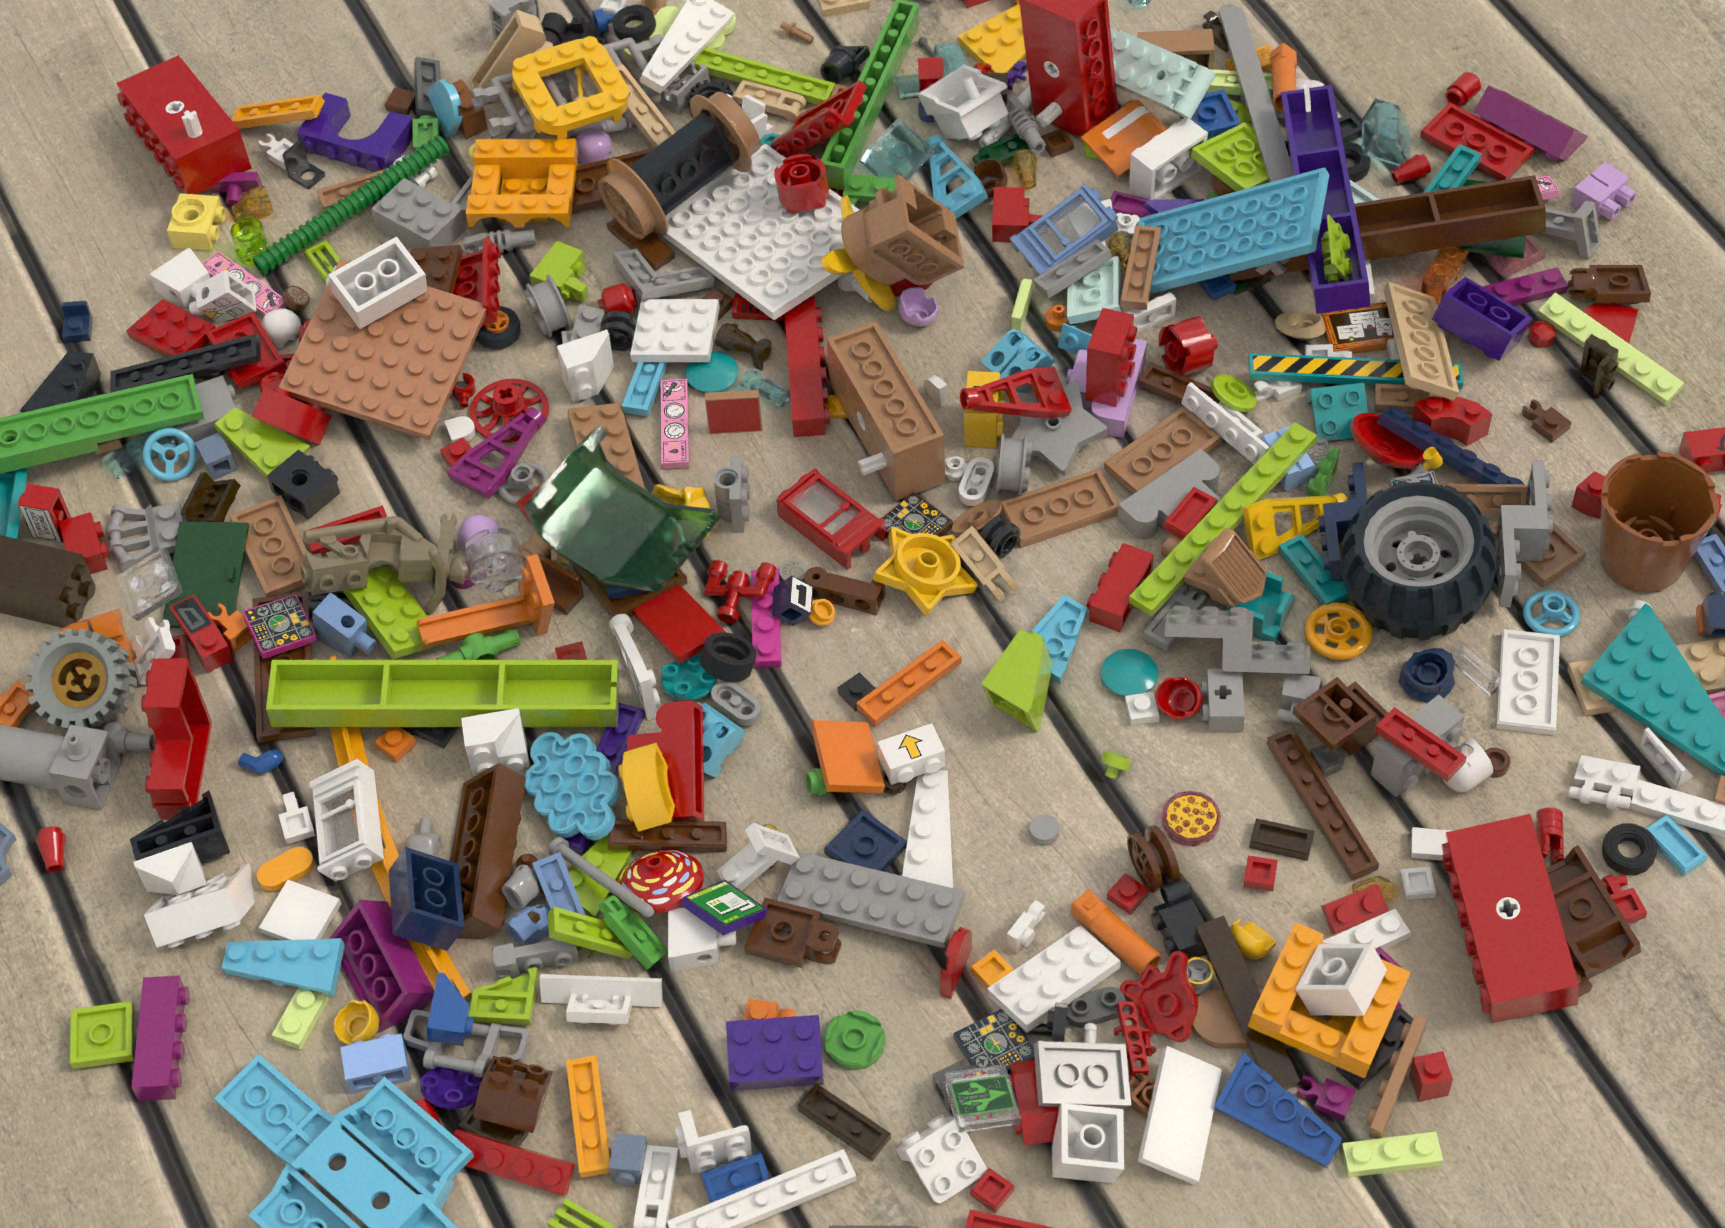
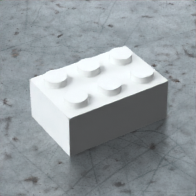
[1129,118,1208,200]
[328,236,428,329]

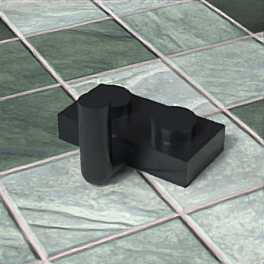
[1028,1002,1068,1042]

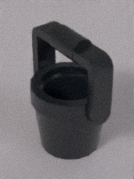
[820,45,870,84]

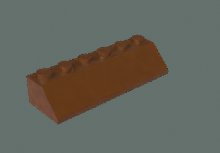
[450,763,526,939]

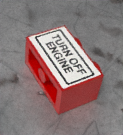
[18,484,71,543]

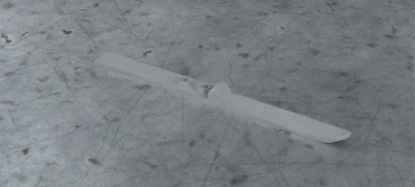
[1220,4,1293,182]

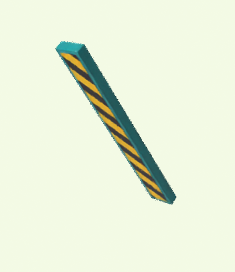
[1248,353,1464,389]

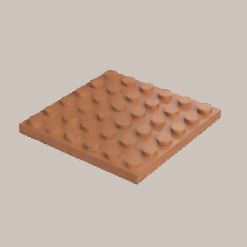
[279,259,487,441]

